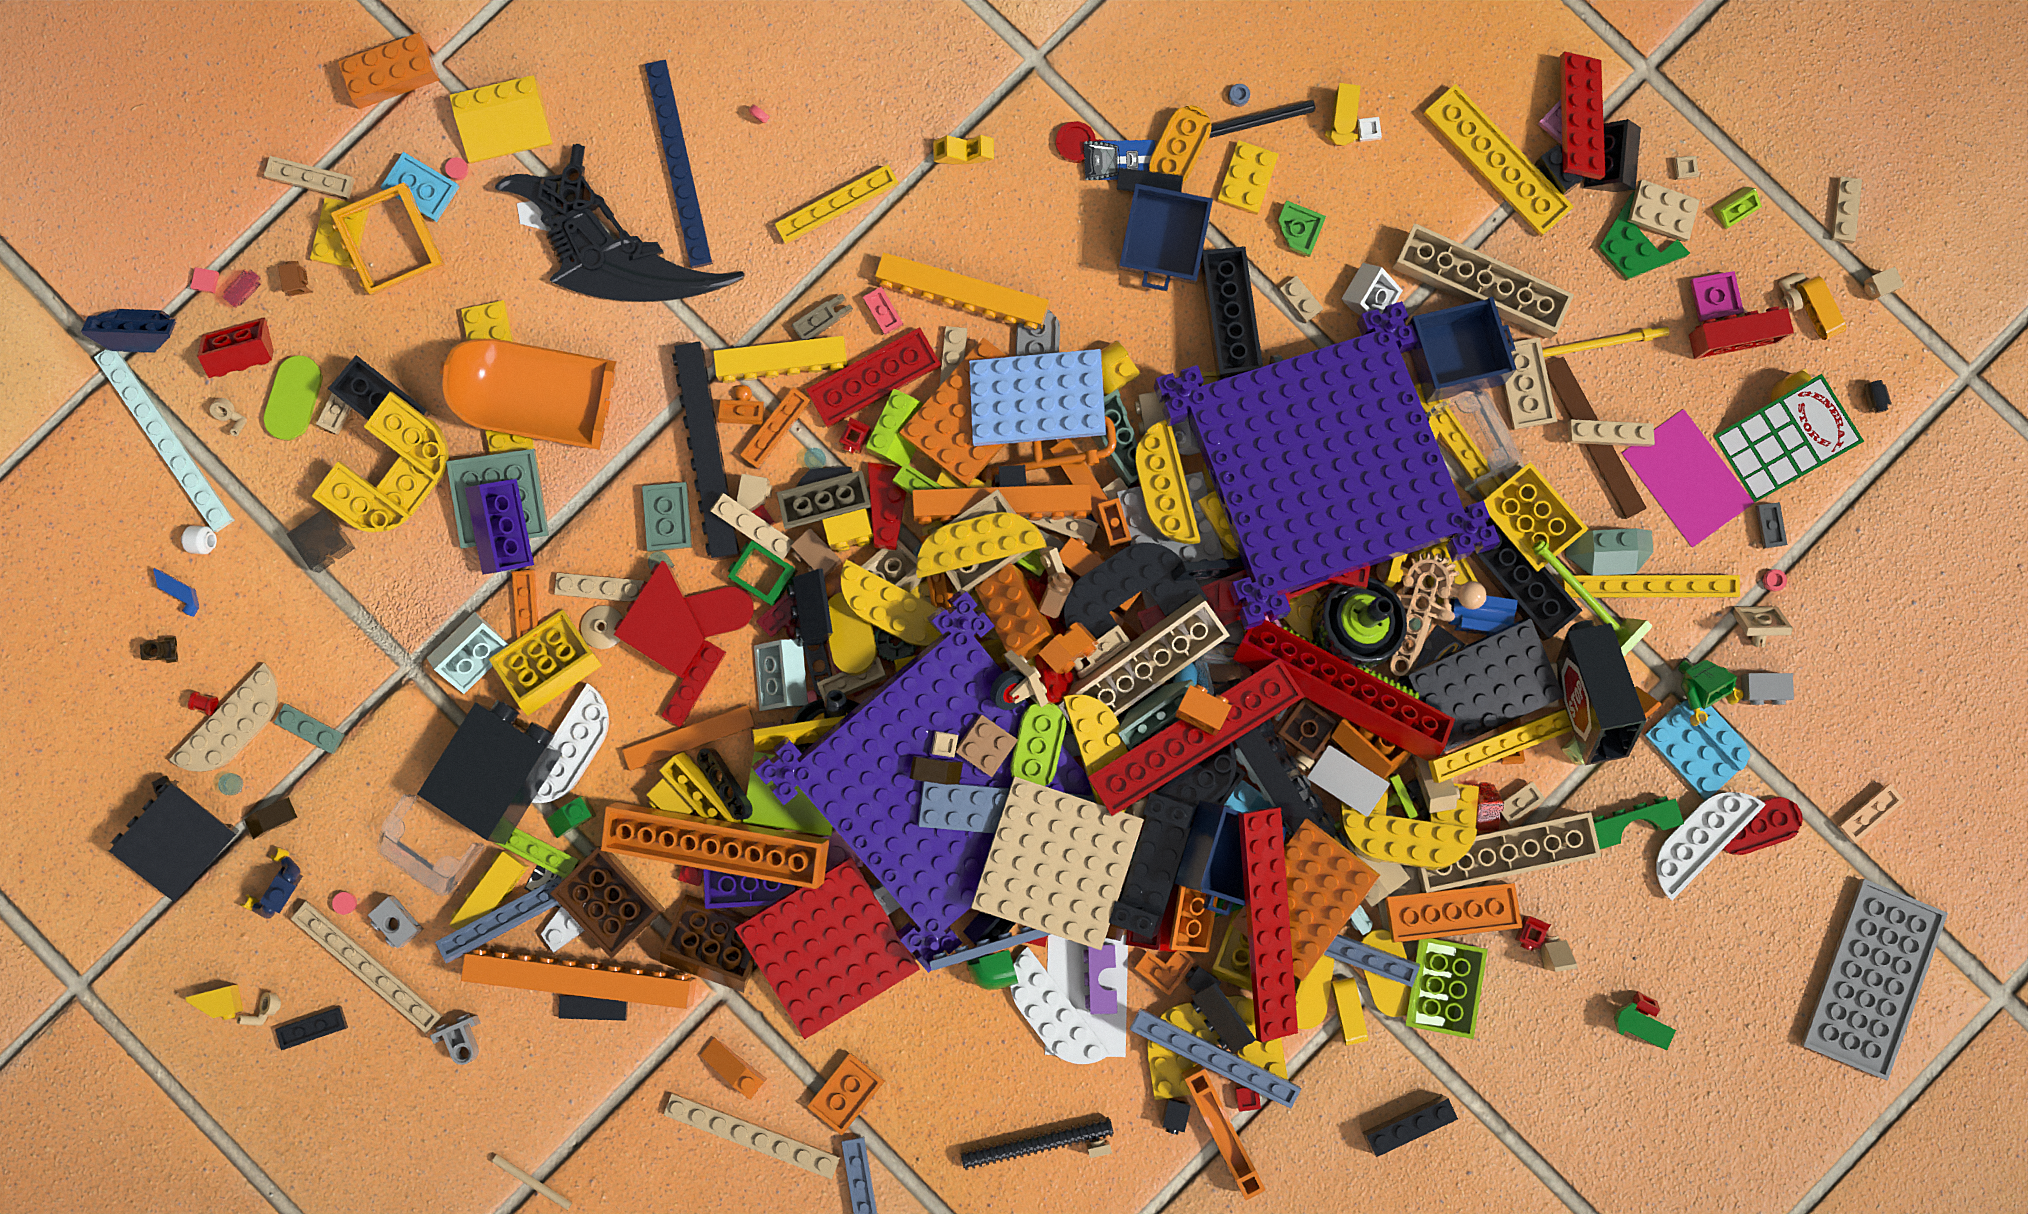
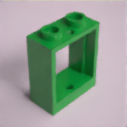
[727,540,798,606]

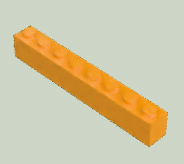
[875,252,1049,330]

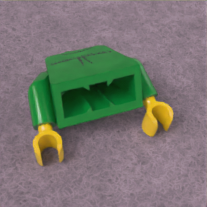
[1678,660,1744,726]

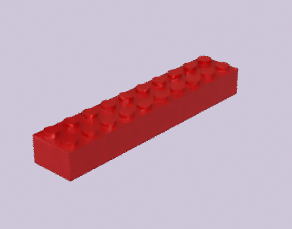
[1232,619,1455,761]

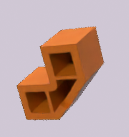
[1038,622,1099,673]

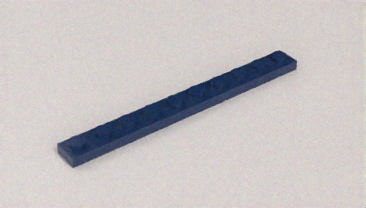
[645,59,713,269]

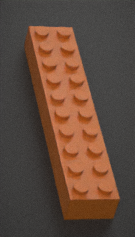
[601,802,829,889]
[461,948,697,1009]

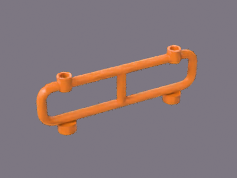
[976,416,1117,483]

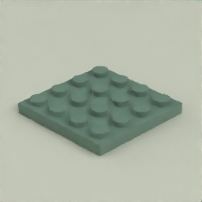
[446,449,549,548]

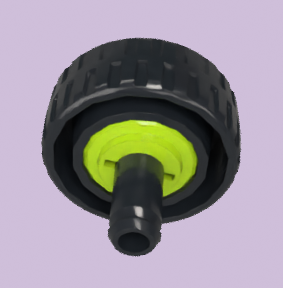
[1311,577,1407,669]

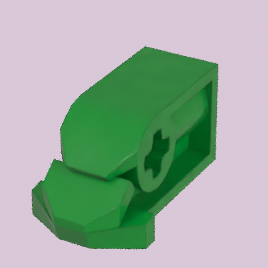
[1614,1002,1676,1051]

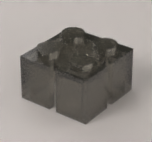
[286,509,355,573]

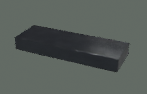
[1117,167,1184,192]
[558,995,628,1021]
[275,1007,348,1051]

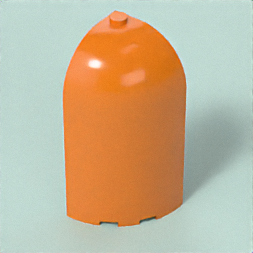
[440,339,617,450]

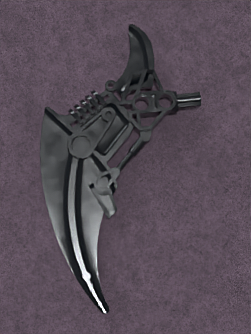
[495,144,745,302]

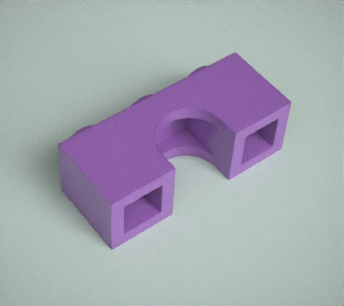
[1083,944,1117,1014]

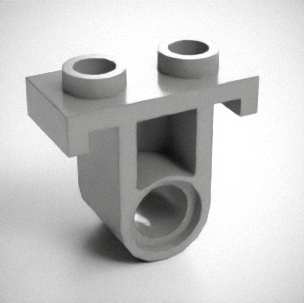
[430,1014,481,1065]

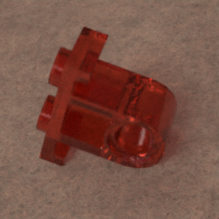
[1472,782,1504,831]

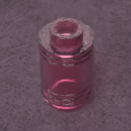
[222,269,261,308]

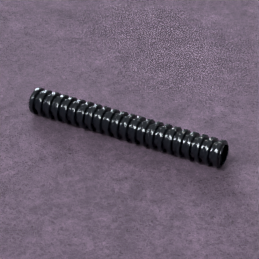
[961,1117,1114,1170]

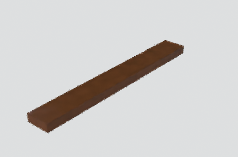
[1546,356,1647,519]

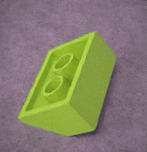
[866,389,924,467]

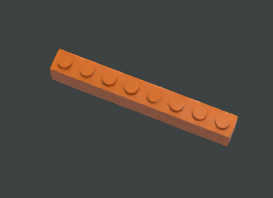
[912,484,1092,525]

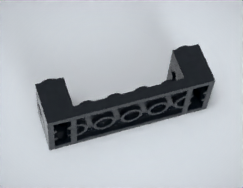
[1109,791,1198,938]

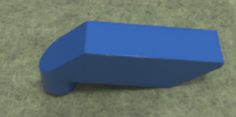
[153,568,199,617]

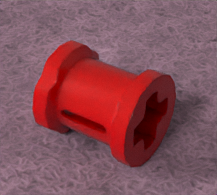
[188,691,219,716]

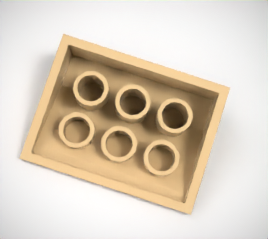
[925,489,1032,594]

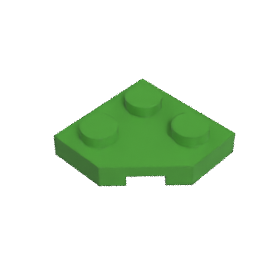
[1278,200,1326,257]

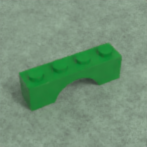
[1593,796,1684,850]

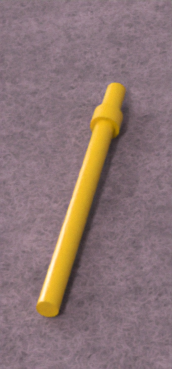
[1542,327,1669,357]

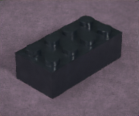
[328,355,430,420]

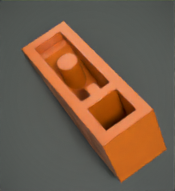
[700,1037,767,1100]

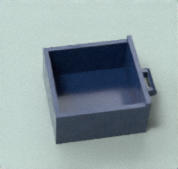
[1118,184,1213,292]
[1407,297,1517,403]
[1174,800,1288,916]

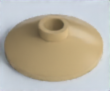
[581,606,623,649]

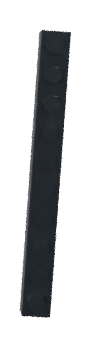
[672,341,740,561]

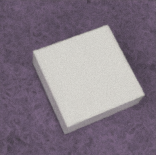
[1357,117,1382,142]

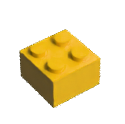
[822,508,874,553]

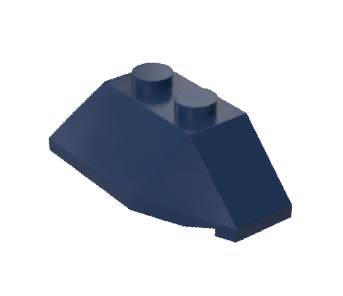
[81,309,176,353]

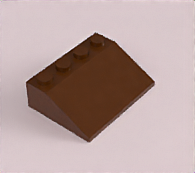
[550,846,665,959]
[660,894,756,993]

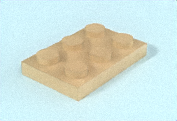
[1627,179,1700,242]

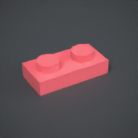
[863,286,903,335]

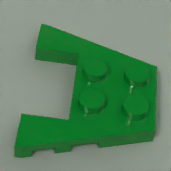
[1598,191,1690,281]

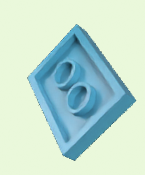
[380,152,460,222]

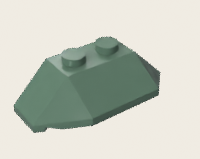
[1565,528,1654,576]
[1117,679,1195,750]

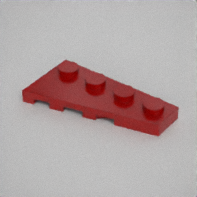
[868,462,907,551]

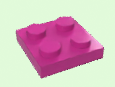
[1690,271,1744,322]

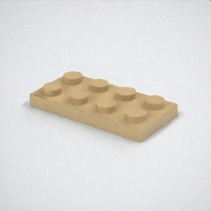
[1503,337,1557,430]

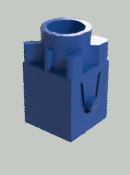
[1448,596,1518,636]

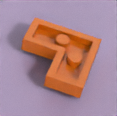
[1134,950,1197,996]

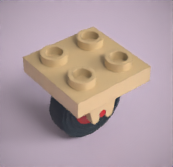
[990,650,1049,710]

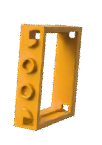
[331,182,445,295]

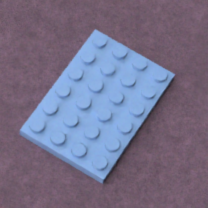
[969,349,1106,446]

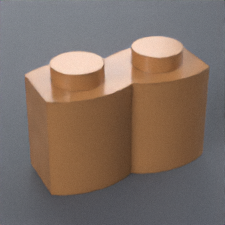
[1038,572,1074,618]

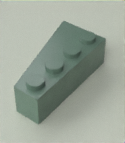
[1091,389,1139,488]

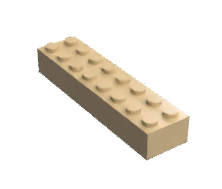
[1392,223,1574,339]
[1056,594,1230,724]
[1416,812,1601,893]

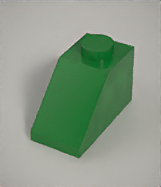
[546,796,596,838]

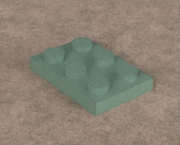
[642,482,692,552]

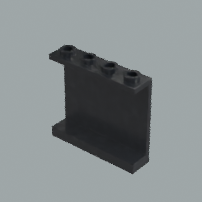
[109,779,239,902]

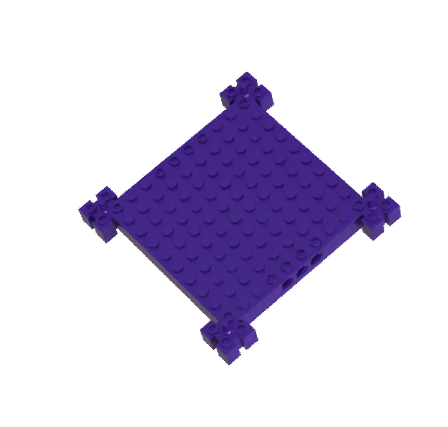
[1154,301,1500,630]
[751,589,1093,973]

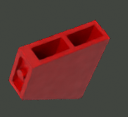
[614,561,708,679]

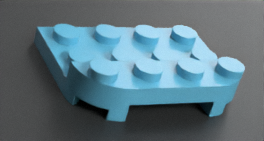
[1644,700,1750,801]

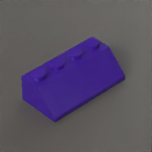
[465,479,534,575]

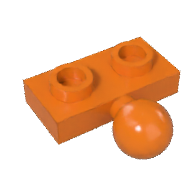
[718,385,764,425]

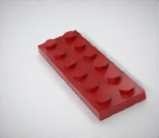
[1560,51,1605,180]
[806,327,941,428]

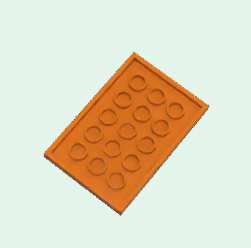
[899,337,1008,488]
[1231,818,1381,982]

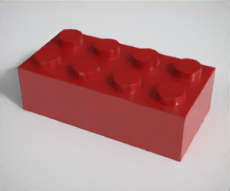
[1689,306,1794,359]

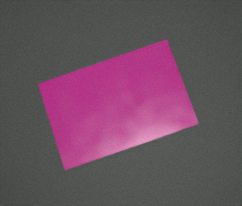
[1622,409,1754,548]

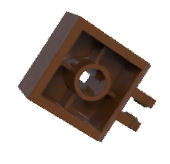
[1276,697,1343,760]

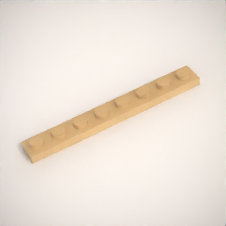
[291,901,443,1034]
[664,1093,840,1180]

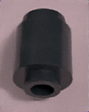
[1864,380,1892,414]

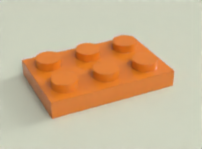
[807,1052,885,1136]

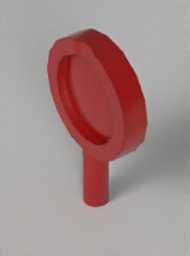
[1055,121,1117,163]

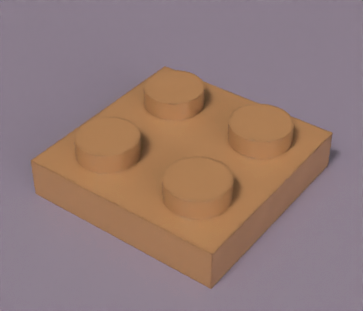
[955,714,1018,777]

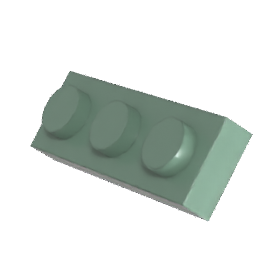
[274,704,345,754]

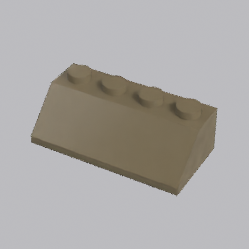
[777,470,871,529]

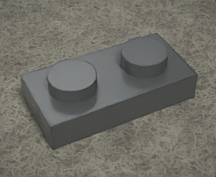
[1755,502,1788,549]

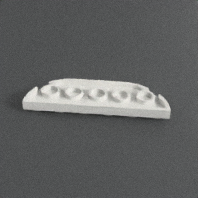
[532,683,609,803]
[1656,792,1766,901]
[1011,946,1110,1064]

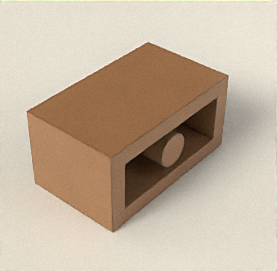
[791,528,842,579]

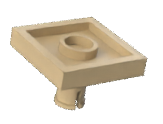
[1733,606,1793,647]

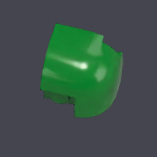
[966,949,1019,991]

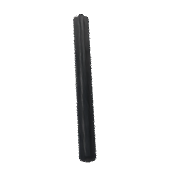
[1208,100,1316,139]

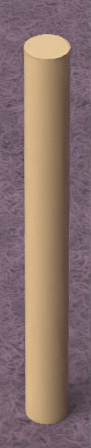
[492,1154,573,1211]

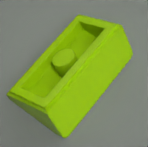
[1712,186,1762,229]

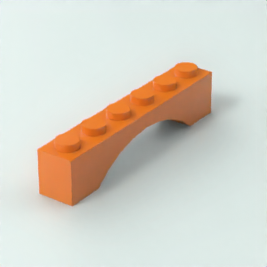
[1181,1064,1266,1201]

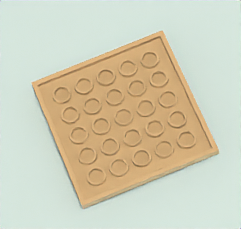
[971,776,1144,950]

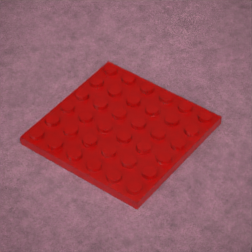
[735,856,920,1039]

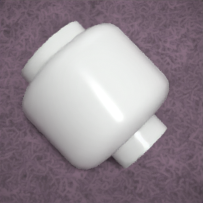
[181,526,217,554]

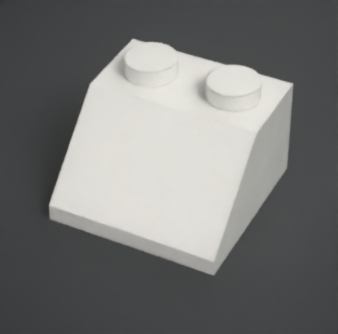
[1342,263,1403,316]

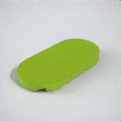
[264,355,323,441]
[1010,702,1066,786]

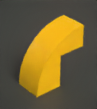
[933,135,994,164]

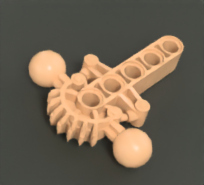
[1375,552,1486,676]

